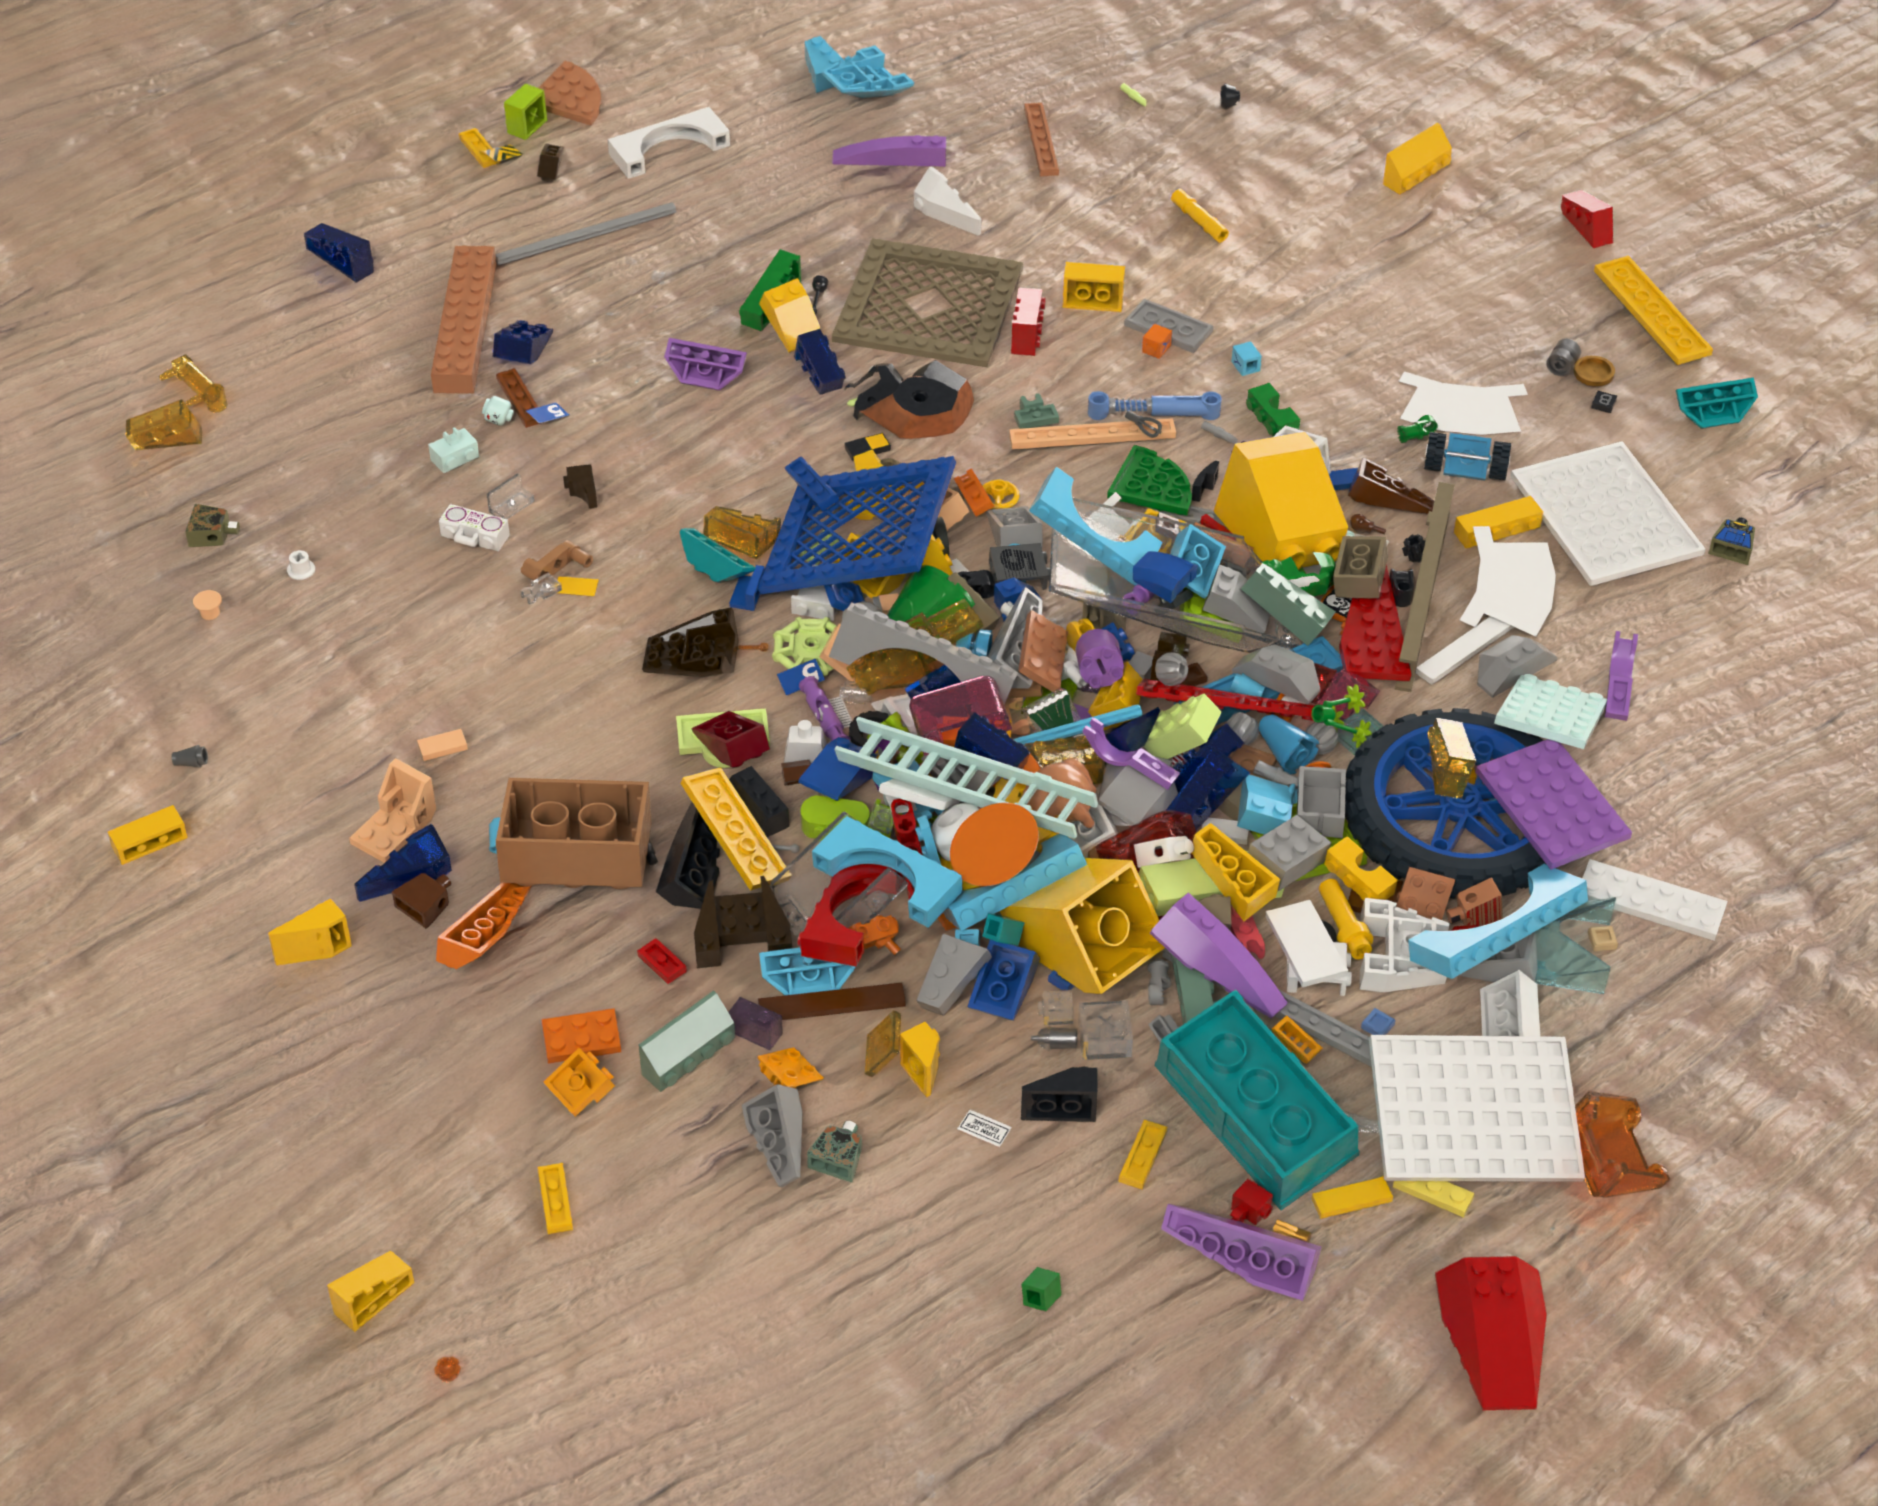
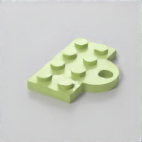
[676,708,770,768]

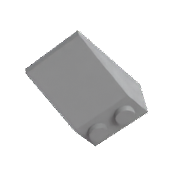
[986,506,1043,548]
[1202,564,1270,634]

